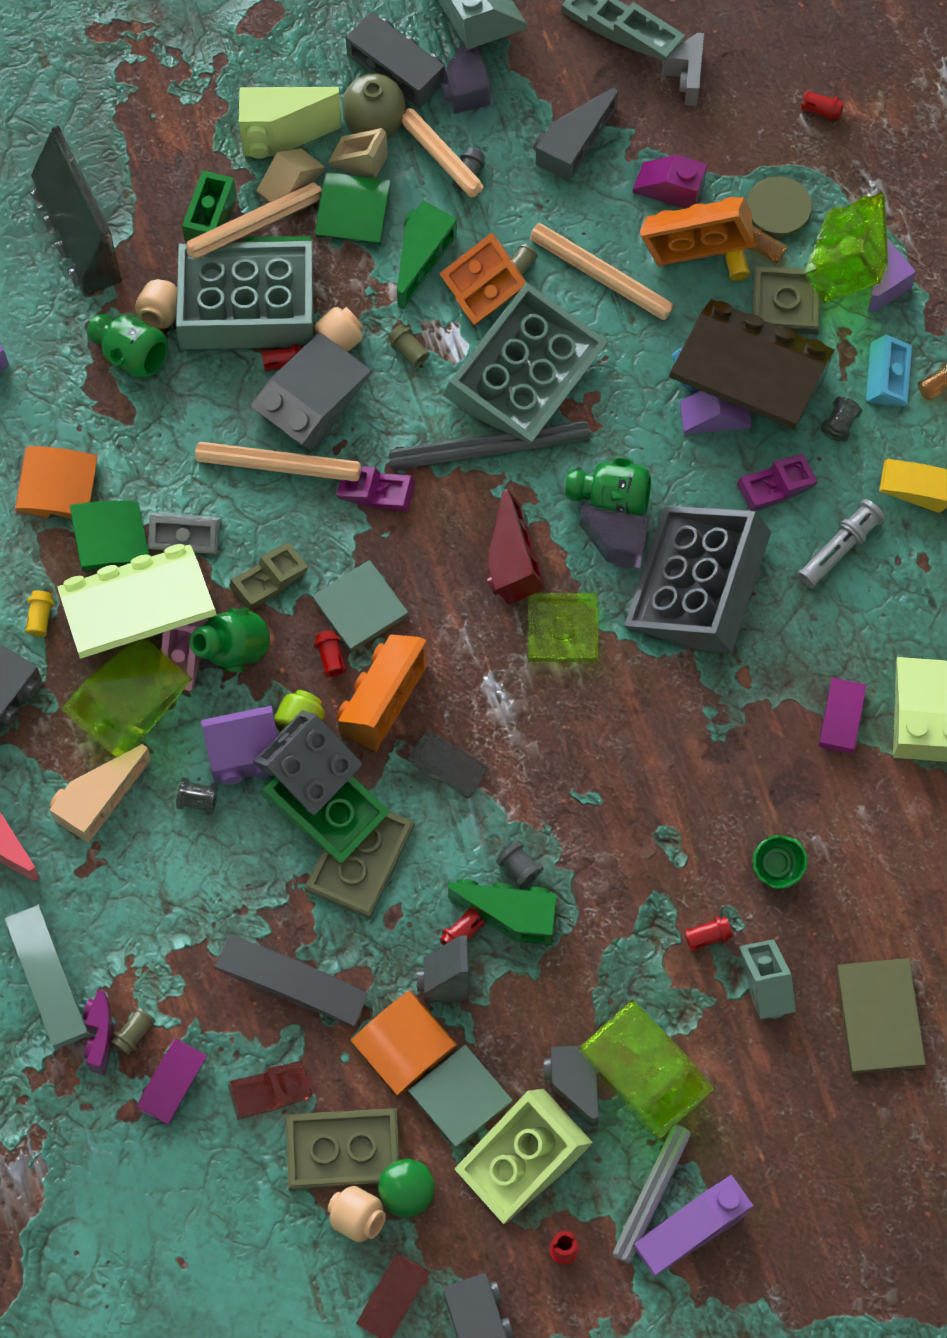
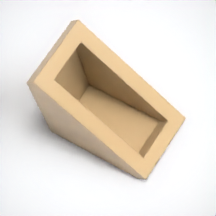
[328,128,388,178]
[257,148,326,203]

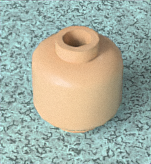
[135,279,177,329]
[314,307,364,352]
[328,1186,386,1243]

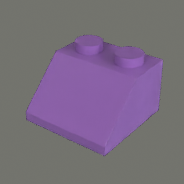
[201,706,278,785]

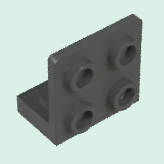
[253,710,362,815]

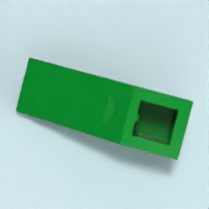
[448,879,557,945]

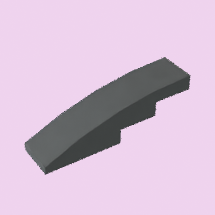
[214,934,369,1028]

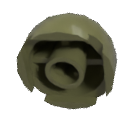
[342,73,406,138]

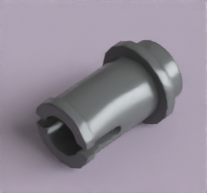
[452,148,485,192]

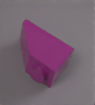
[633,155,707,209]

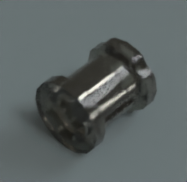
[821,397,863,442]
[176,778,218,815]

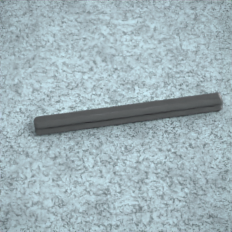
[389,421,590,470]

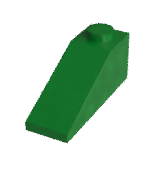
[397,200,457,309]

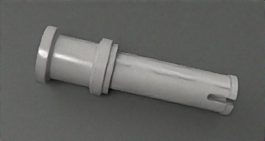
[797,499,886,589]

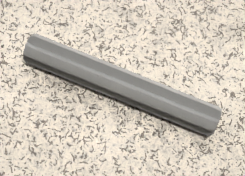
[613,1124,691,1264]

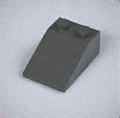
[250,332,373,453]

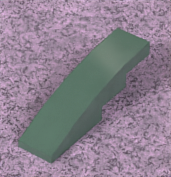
[561,0,685,61]
[5,905,89,1050]

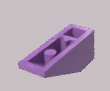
[633,1175,753,1277]

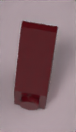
[487,490,546,605]

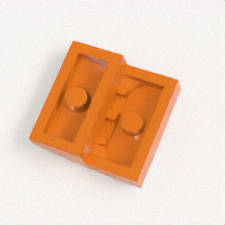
[439,233,526,326]
[15,446,98,519]
[351,991,458,1095]

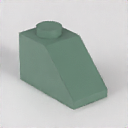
[739,939,796,1019]

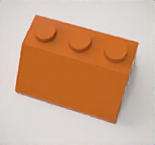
[640,197,755,267]
[336,635,428,752]

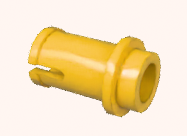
[722,249,751,281]
[24,591,55,637]

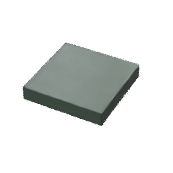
[312,560,409,653]
[408,1045,513,1150]

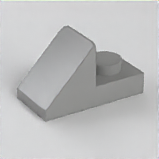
[661,33,704,106]

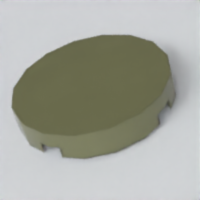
[746,176,812,239]

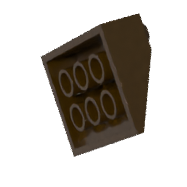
[669,299,835,430]

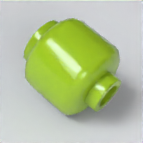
[274,690,325,732]

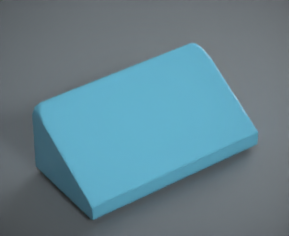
[866,334,912,407]

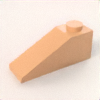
[50,744,151,844]

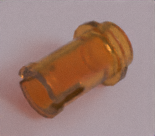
[748,226,788,264]
[917,362,947,401]

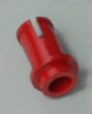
[801,90,844,122]
[262,344,303,372]
[313,630,347,677]
[439,908,486,946]
[684,916,733,952]
[549,1231,579,1265]

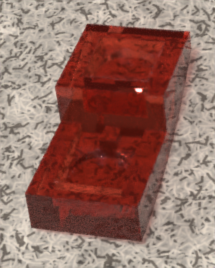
[228,1060,313,1120]
[356,1253,430,1338]

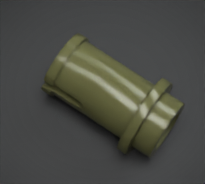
[511,244,538,276]
[388,325,430,368]
[110,1007,156,1056]

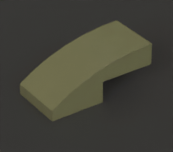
[229,542,308,611]

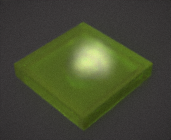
[528,593,598,662]

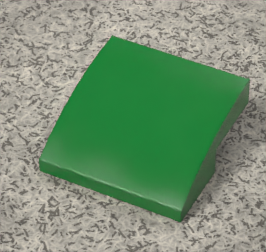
[315,172,391,245]
[69,501,149,572]

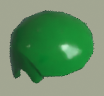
[753,835,808,890]
[378,1158,435,1219]

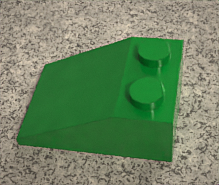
[259,776,390,864]

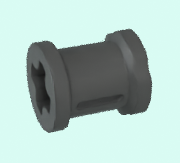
[496,841,544,889]

